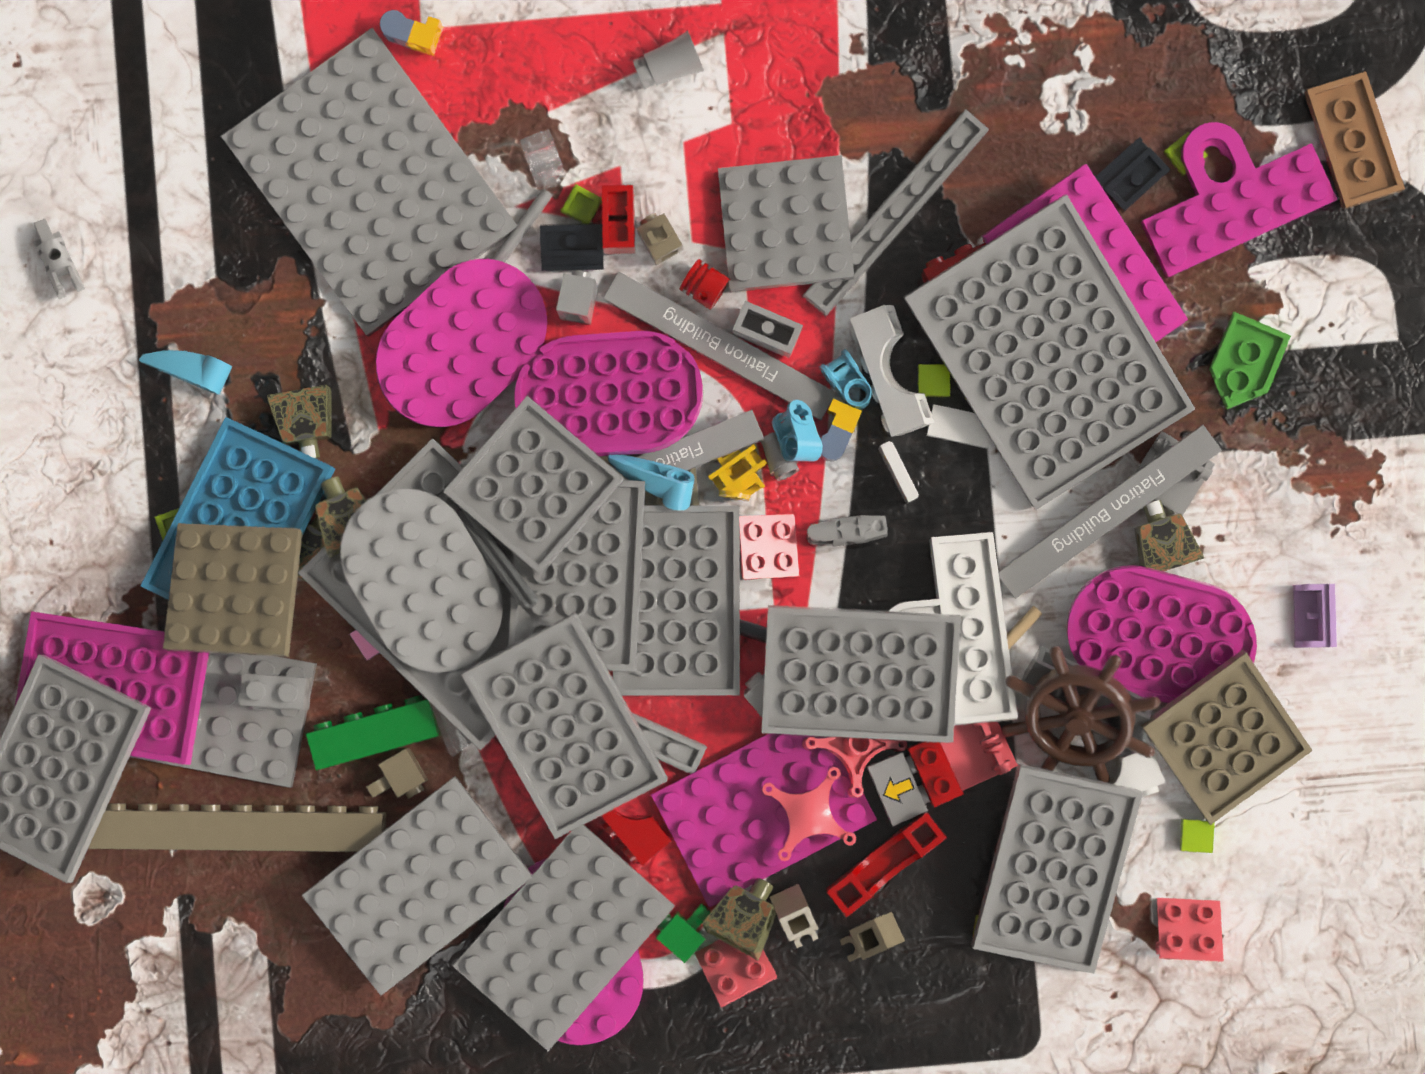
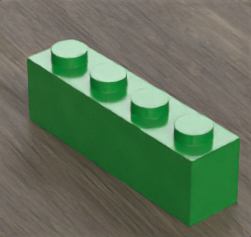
[306,695,442,771]

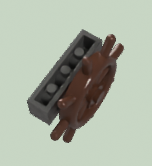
[1002,646,1160,783]

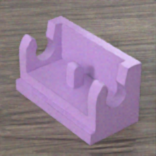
[1293,584,1337,648]

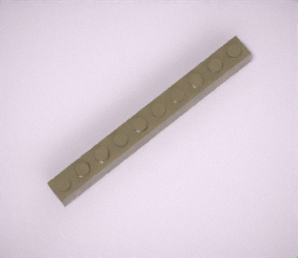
[88,803,386,852]

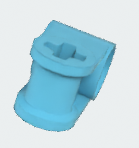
[819,349,872,410]
[772,400,823,461]

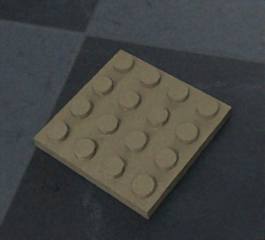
[163,523,302,657]
[1140,650,1313,825]

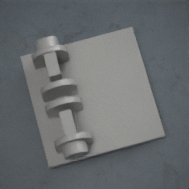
[1135,431,1215,515]

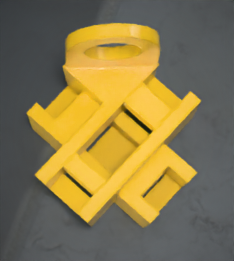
[708,444,767,502]

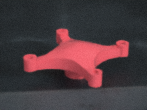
[802,737,907,798]
[762,767,856,861]

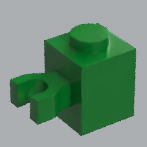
[656,903,711,963]

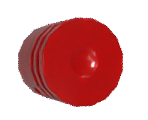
[679,259,730,310]

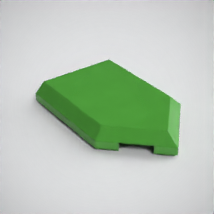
[1209,311,1291,410]

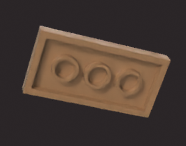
[1304,71,1405,209]

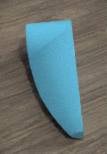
[139,350,232,395]
[608,455,695,511]

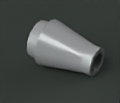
[760,432,799,481]

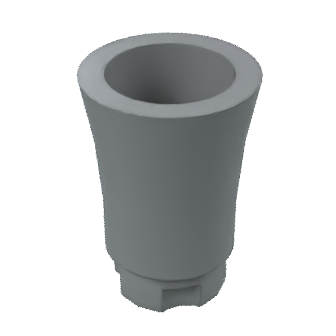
[633,30,704,89]

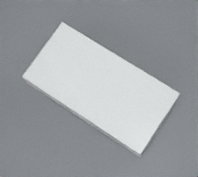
[926,404,990,449]
[878,441,919,504]

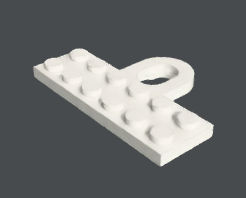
[889,532,1018,726]

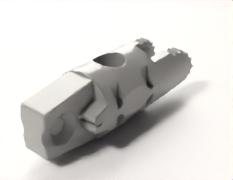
[33,219,85,299]
[807,515,887,547]

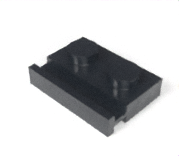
[1095,137,1171,213]
[540,223,604,271]

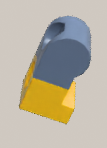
[380,10,443,56]
[820,399,862,462]

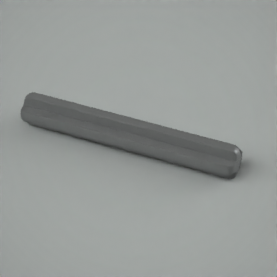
[456,508,538,610]

